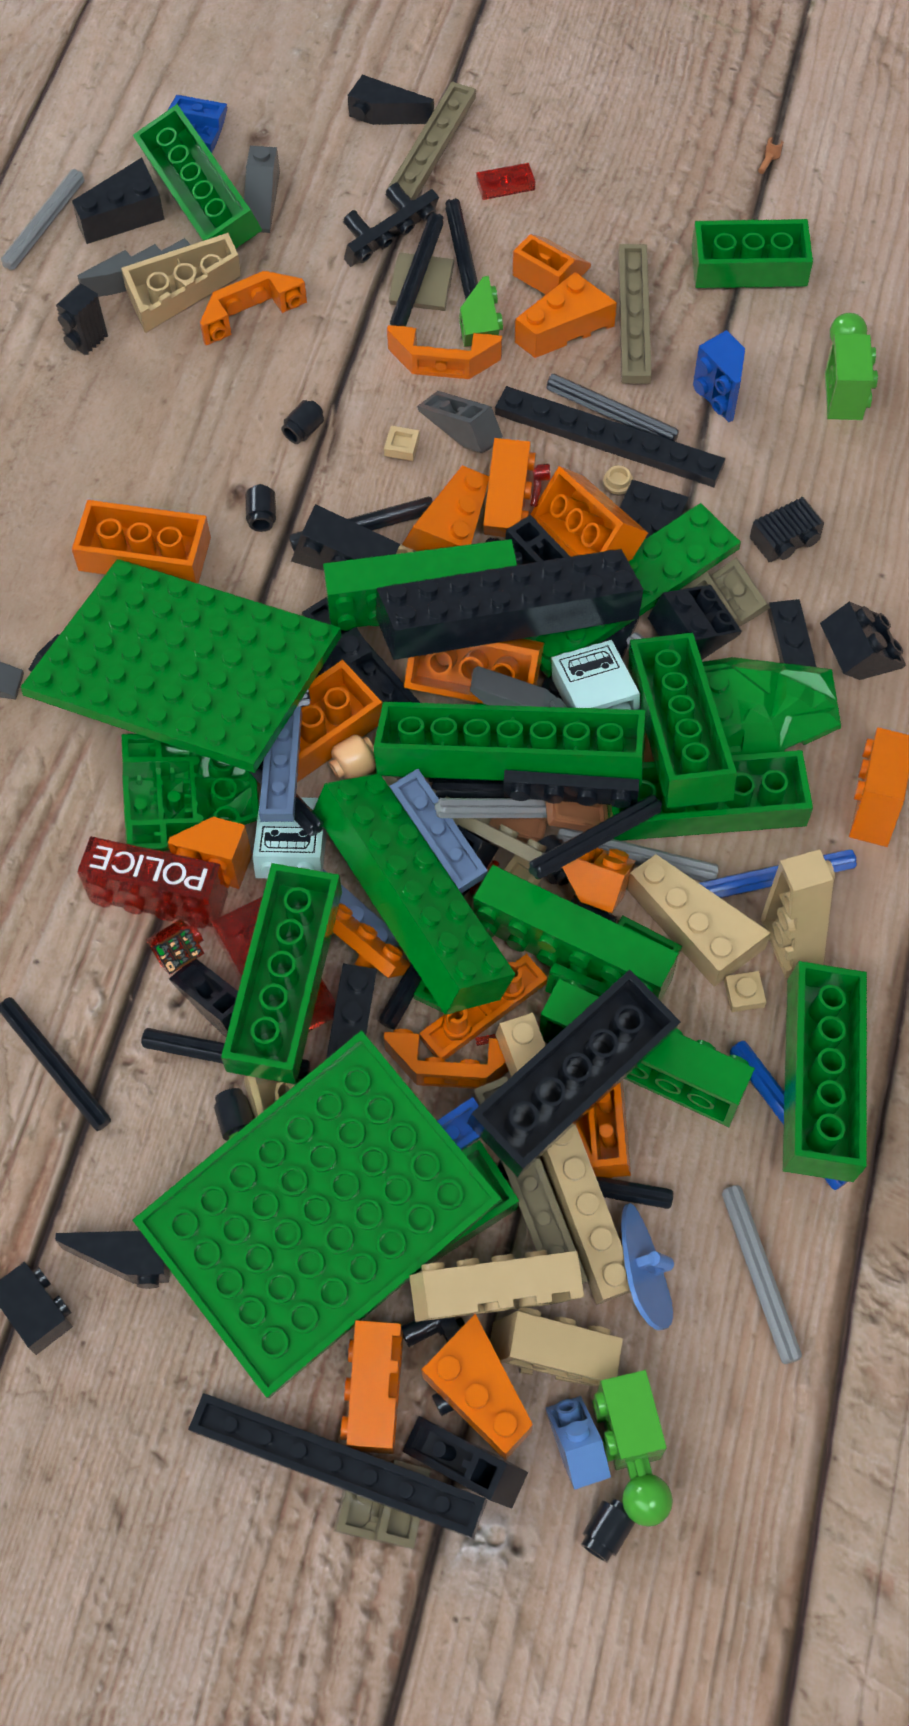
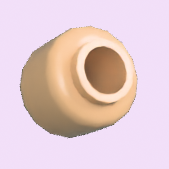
[329,735,376,779]

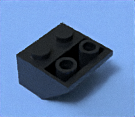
[647,585,742,660]
[820,601,906,680]

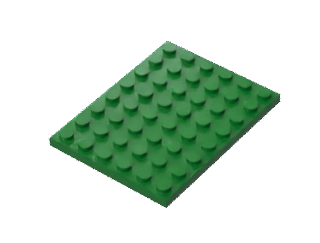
[20,559,342,773]
[132,1030,502,1398]

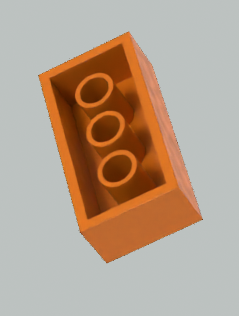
[72,500,211,584]
[404,638,544,704]
[297,660,382,782]

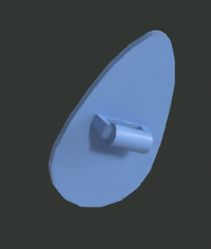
[621,1203,674,1330]

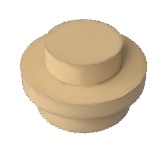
[603,465,633,495]

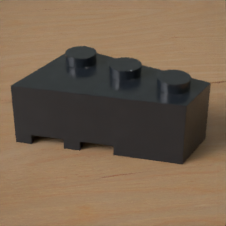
[72,157,165,244]
[291,504,400,571]

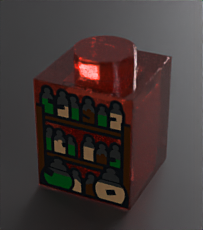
[146,919,205,975]

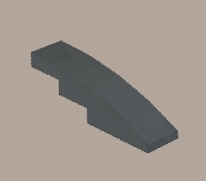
[77,238,191,297]

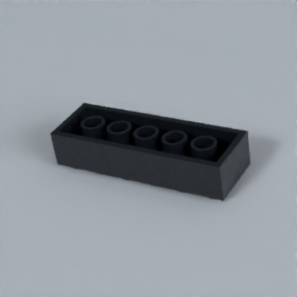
[467,970,681,1177]

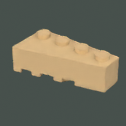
[627,854,771,987]

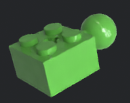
[825,313,878,420]
[592,1370,673,1527]

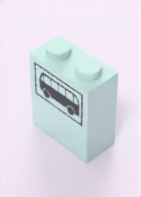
[551,640,640,710]
[253,797,327,879]

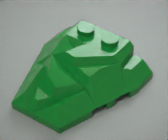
[702,657,841,755]
[121,734,259,853]

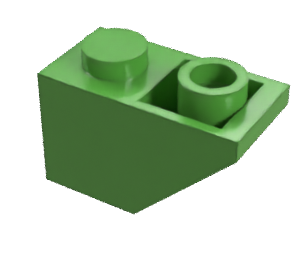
[459,276,503,347]

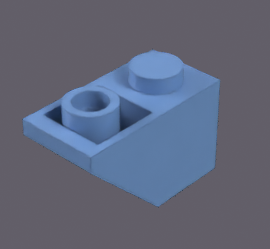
[546,1396,611,1490]

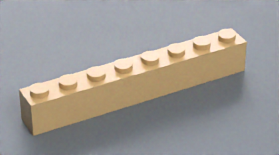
[495,1013,631,1305]

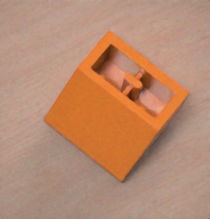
[513,234,591,294]
[168,817,252,889]
[562,847,636,913]

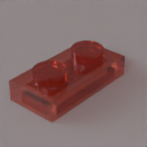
[476,163,536,200]

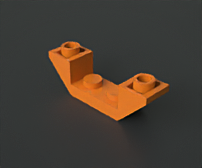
[200,271,307,346]
[387,325,502,379]
[384,1029,509,1089]

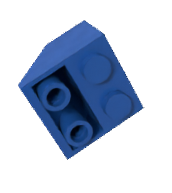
[693,330,745,422]

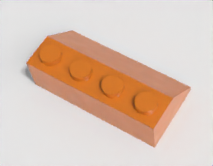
[530,466,648,561]

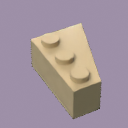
[490,1308,623,1387]

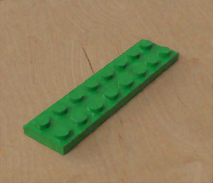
[523,503,741,678]

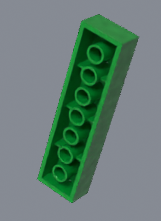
[373,702,646,786]
[313,774,516,1015]

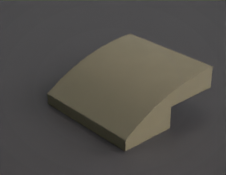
[389,253,454,311]
[683,558,770,627]
[334,1457,431,1549]

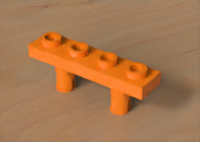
[333,903,411,978]
[419,953,548,1060]

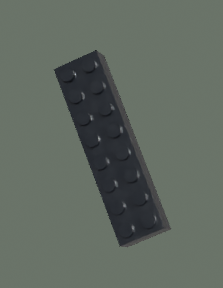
[376,549,644,660]

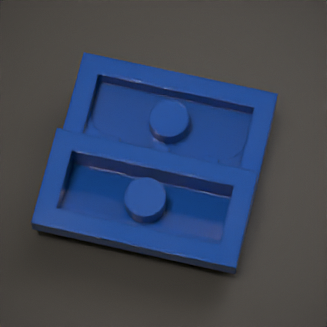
[168,95,227,153]

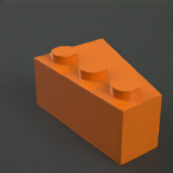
[515,272,617,358]
[483,438,536,537]
[402,465,489,551]
[849,727,909,847]
[576,1080,631,1178]
[421,1314,533,1461]
[340,1320,404,1454]

